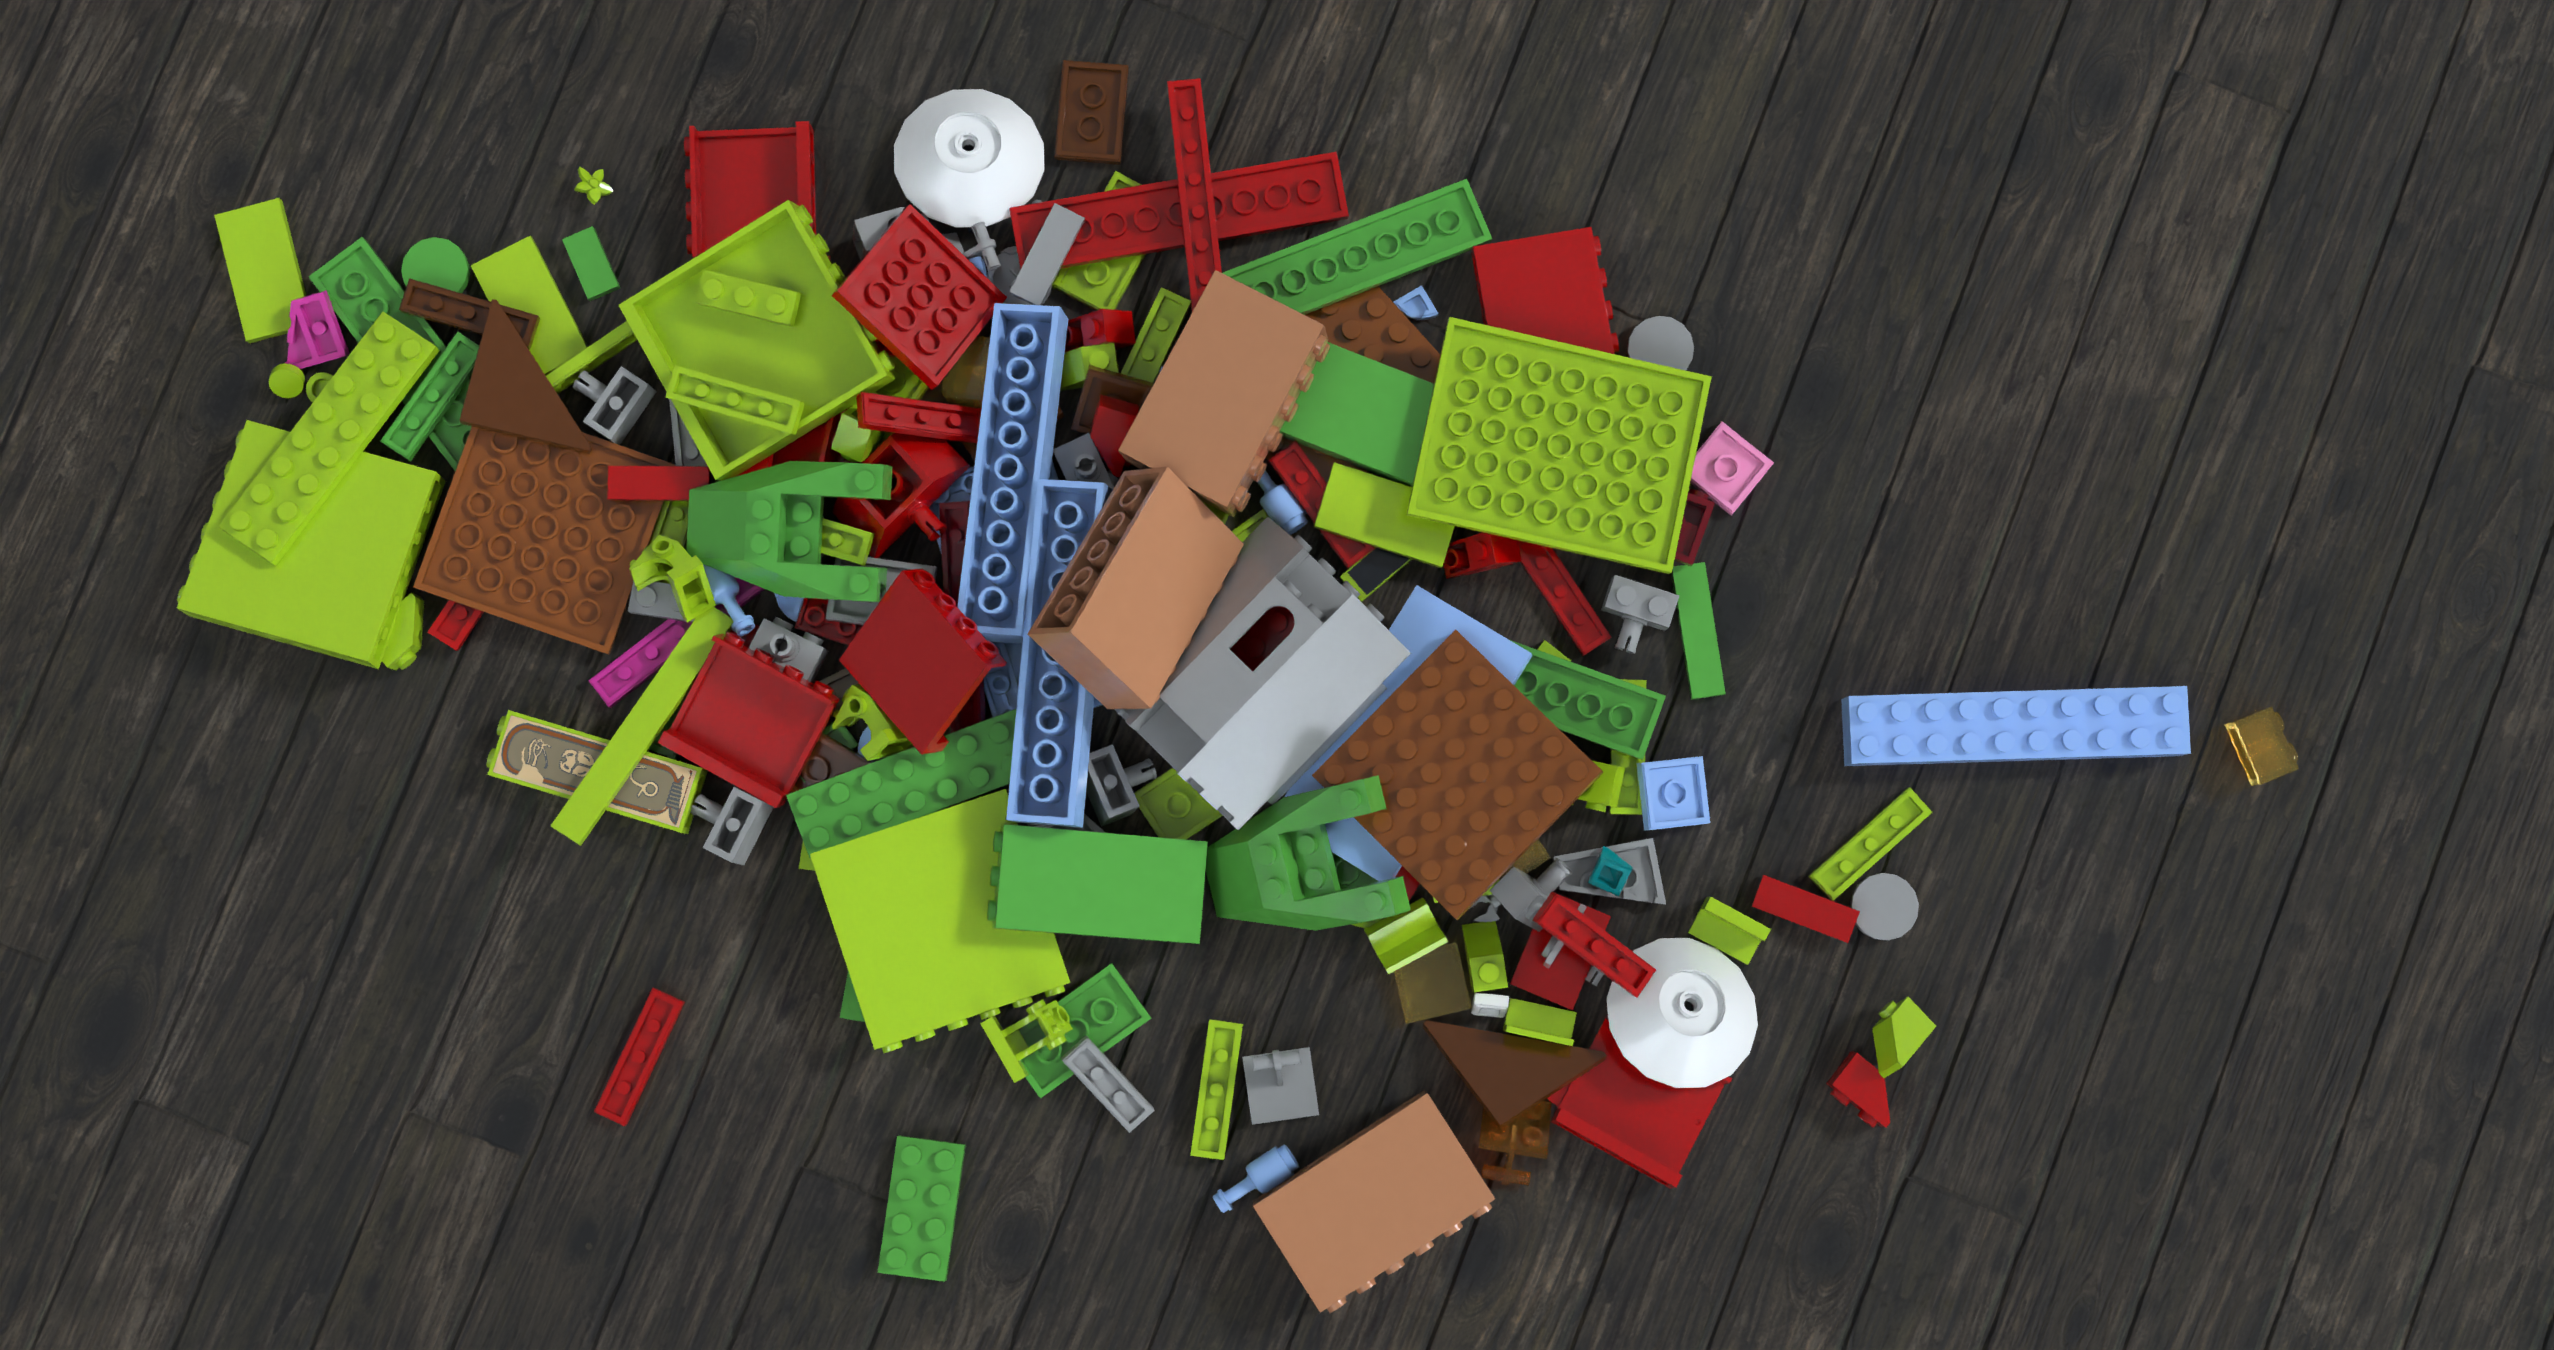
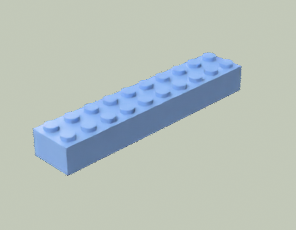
[957,303,1069,644]
[1006,479,1113,828]
[1841,686,2191,766]

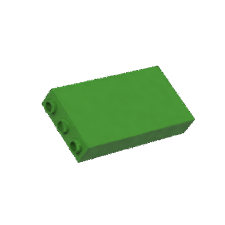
[1279,342,1434,487]
[987,824,1208,944]

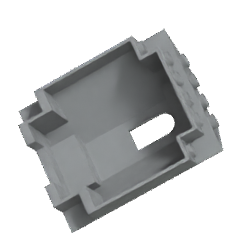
[1114,517,1411,830]

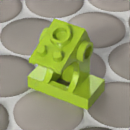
[629,535,716,622]
[832,684,913,761]
[980,999,1073,1083]

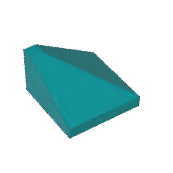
[1588,846,1633,897]

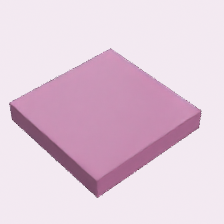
[1690,421,1774,515]

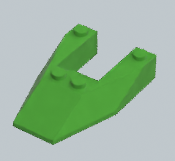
[686,461,892,602]
[1206,775,1411,931]

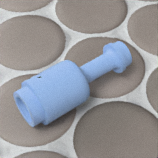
[1258,470,1308,535]
[703,564,755,636]
[1213,1144,1299,1213]

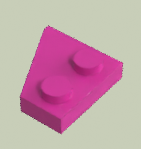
[285,290,350,369]

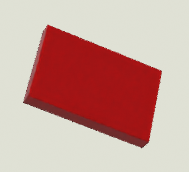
[1509,893,1611,1010]

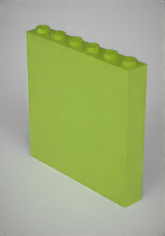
[618,200,896,481]
[177,420,446,669]
[810,789,1070,1053]

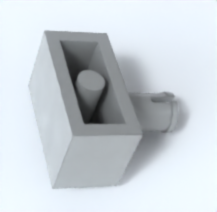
[573,366,657,445]
[1053,433,1118,489]
[1601,575,1679,654]
[749,617,829,683]
[1086,744,1157,827]
[691,787,774,865]
[1490,858,1573,932]

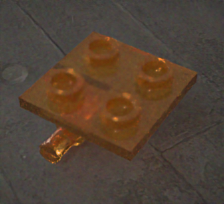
[1479,1101,1552,1186]

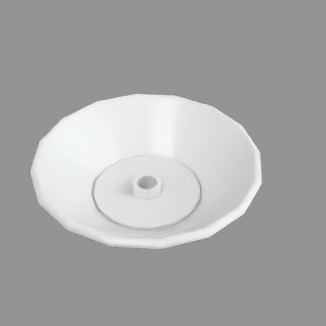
[894,89,1044,228]
[1606,938,1758,1088]

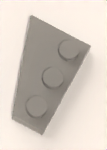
[1552,838,1666,905]

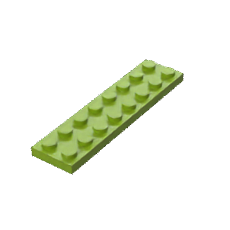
[218,312,440,566]

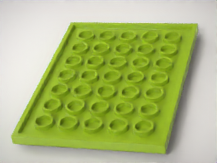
[1406,317,1712,574]

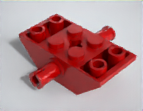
[832,433,970,558]

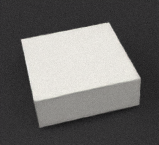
[1471,993,1509,1018]

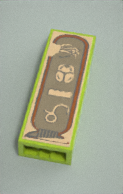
[486,710,708,834]

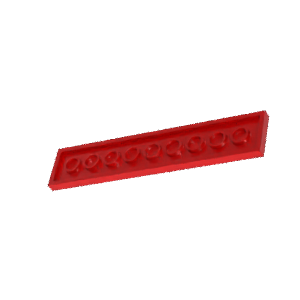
[1009,152,1349,270]

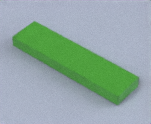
[380,332,479,462]
[1671,562,1726,700]

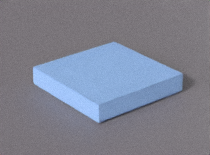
[1636,756,1710,831]

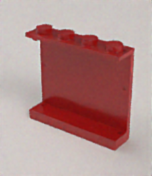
[1550,1014,1732,1189]

